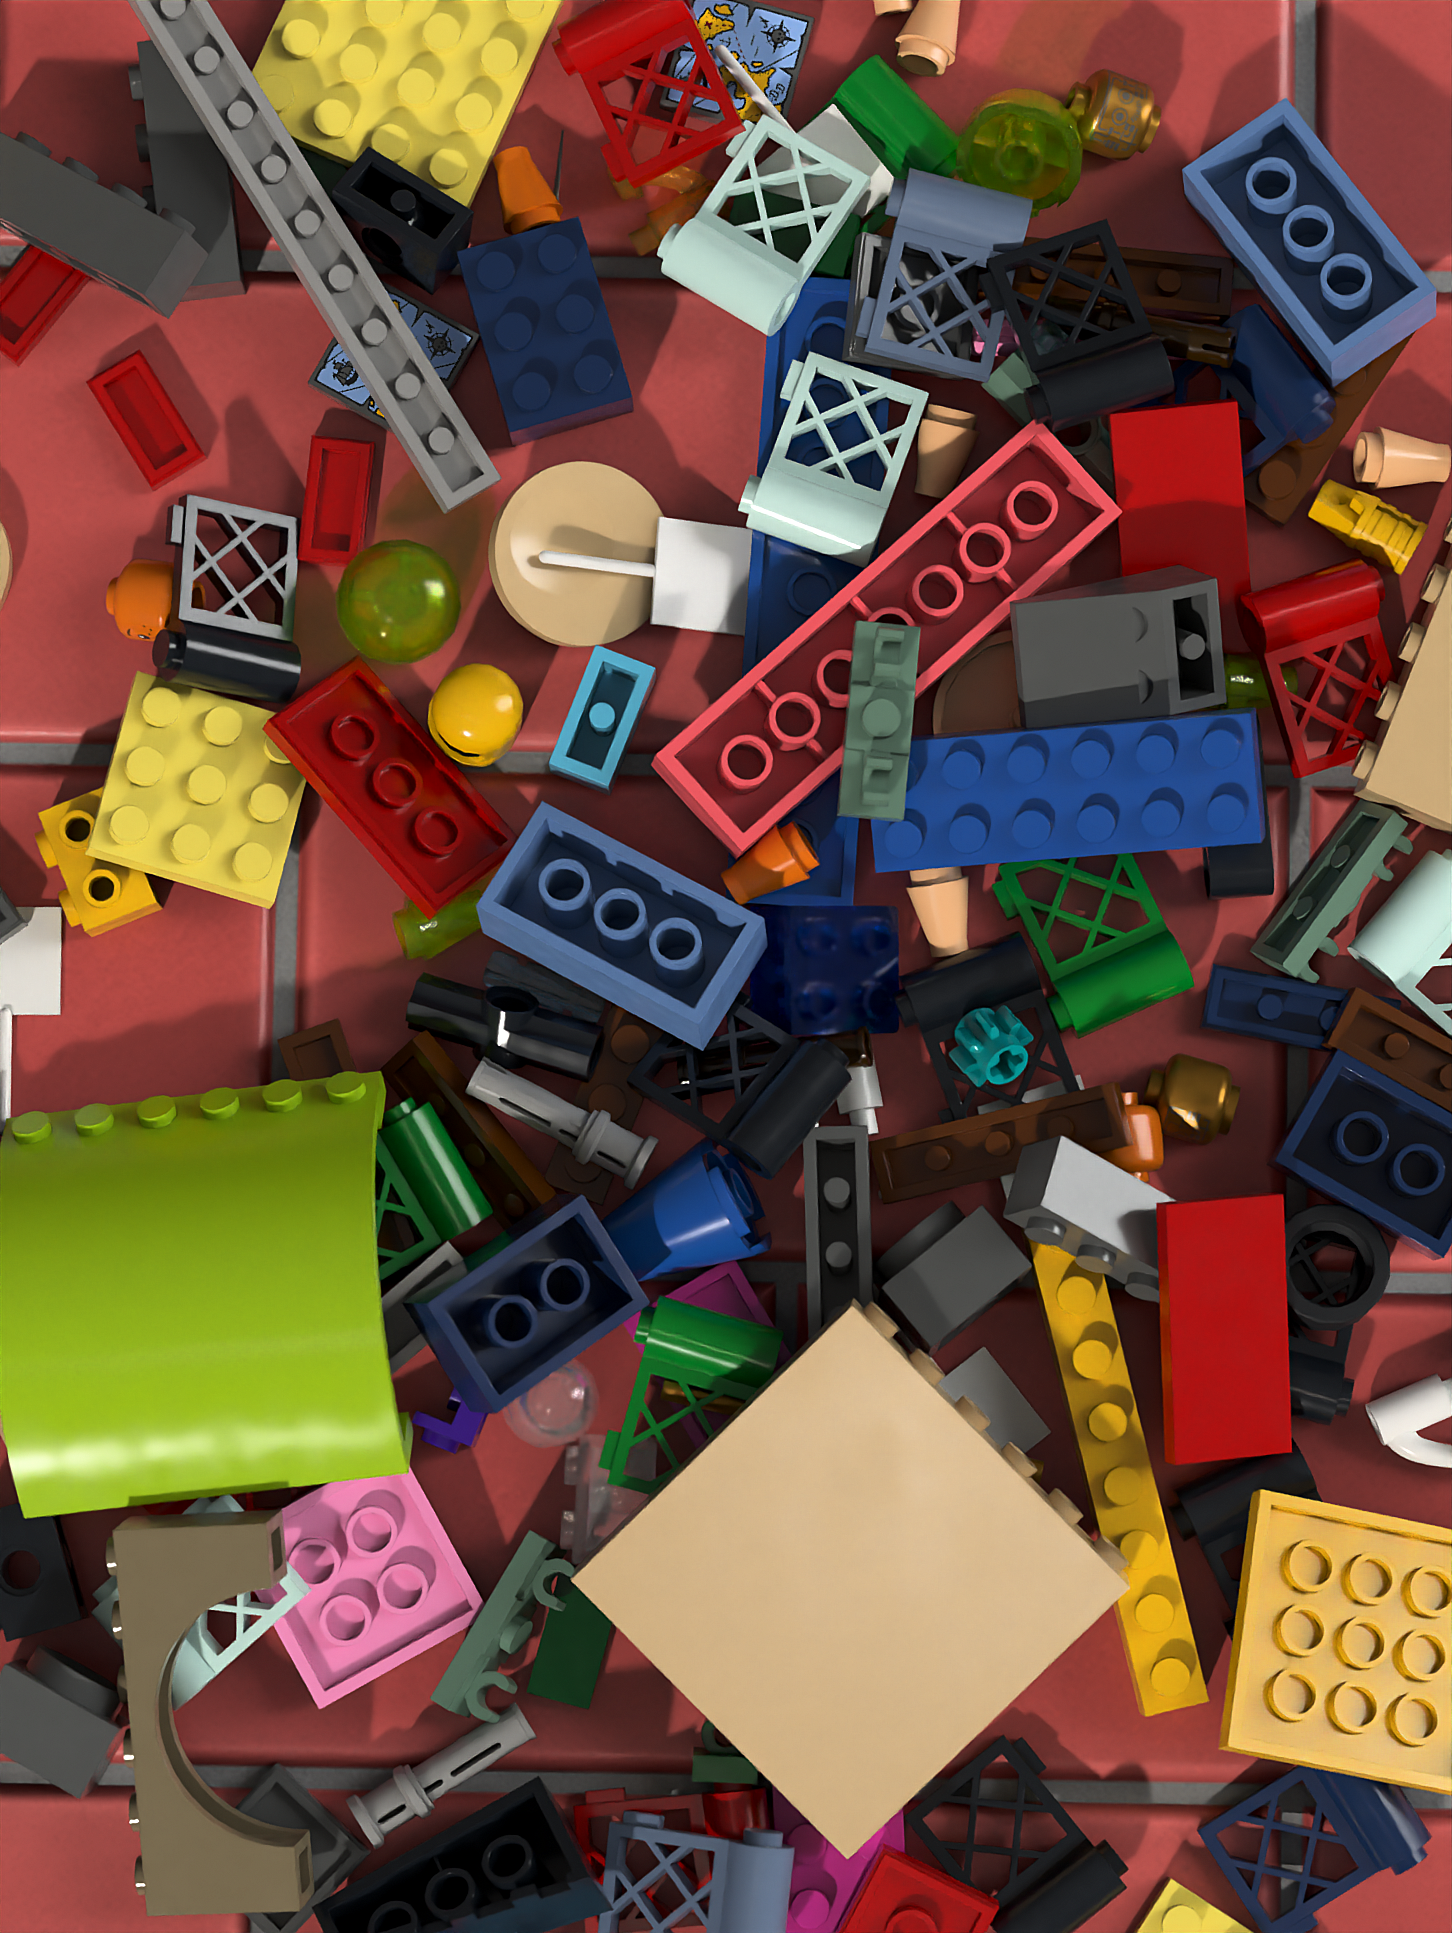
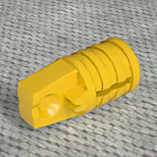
[1308,479,1429,575]

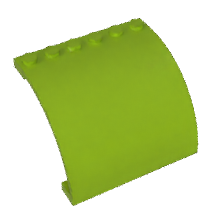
[0,1071,414,1519]

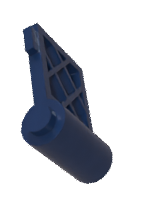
[1128,304,1336,478]
[1197,1765,1432,1933]

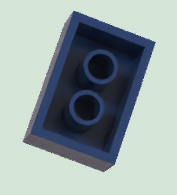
[457,216,634,447]
[1266,1049,1452,1261]
[402,1194,650,1414]

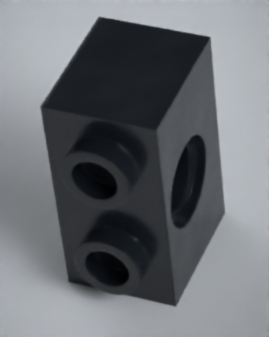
[331,146,474,296]
[0,1502,89,1642]

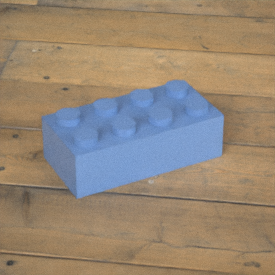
[1182,98,1437,388]
[476,801,768,1051]

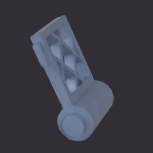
[855,168,1033,383]
[598,1810,795,1933]

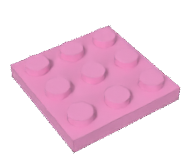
[255,1466,485,1709]

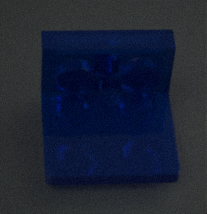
[750,906,899,1035]

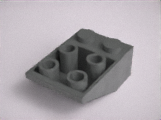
[1010,565,1227,728]

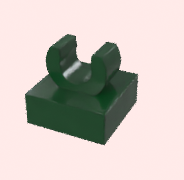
[692,1718,758,1784]

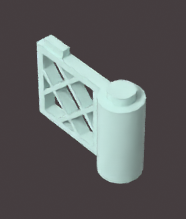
[657,114,871,337]
[738,351,929,568]
[1347,849,1452,1040]
[91,1495,312,1711]

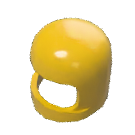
[427,663,524,768]

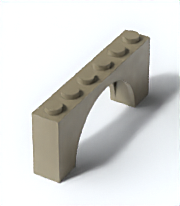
[106,1510,315,1916]

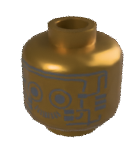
[1062,69,1161,161]
[1142,1053,1241,1145]

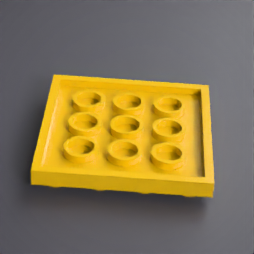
[1219,1489,1452,1796]

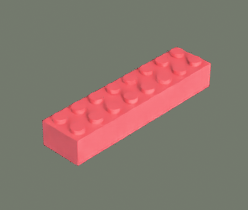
[651,419,1123,860]

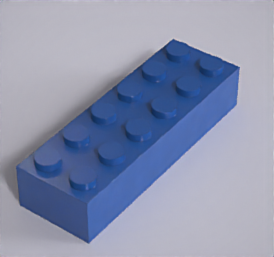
[871,707,1266,873]

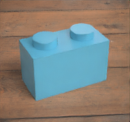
[549,645,656,796]

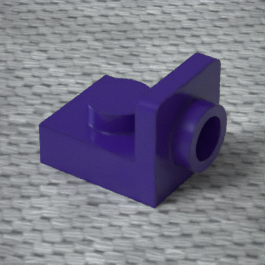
[412,1386,489,1454]

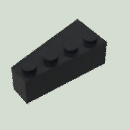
[312,1776,614,1933]

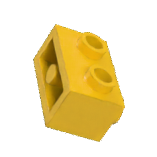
[34,787,163,937]

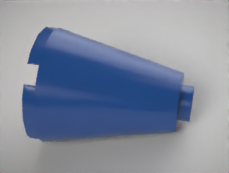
[600,1137,772,1282]

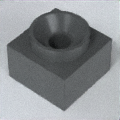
[873,1201,1032,1358]
[0,1644,130,1798]

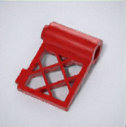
[552,0,746,189]
[1237,557,1397,778]
[573,1782,770,1933]

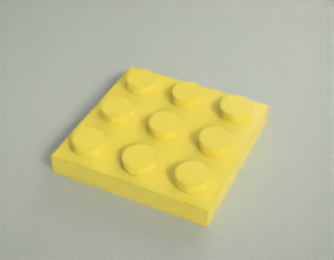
[85,671,306,909]

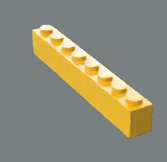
[1020,1226,1209,1717]

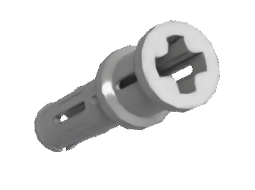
[465,1057,659,1190]
[346,1702,537,1849]

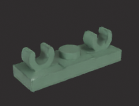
[837,620,921,822]
[1250,798,1413,983]
[430,1530,577,1723]

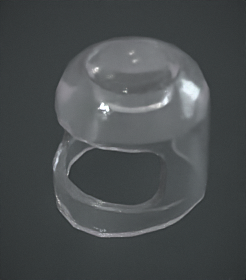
[502,1358,600,1448]

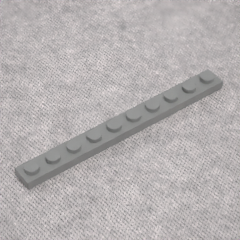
[127,0,502,515]

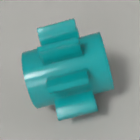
[949,1005,1034,1087]

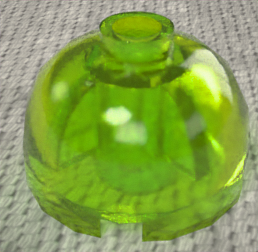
[956,88,1083,218]
[335,539,462,666]

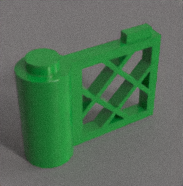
[750,54,966,278]
[992,853,1195,1039]
[375,1096,493,1282]
[598,1295,784,1495]

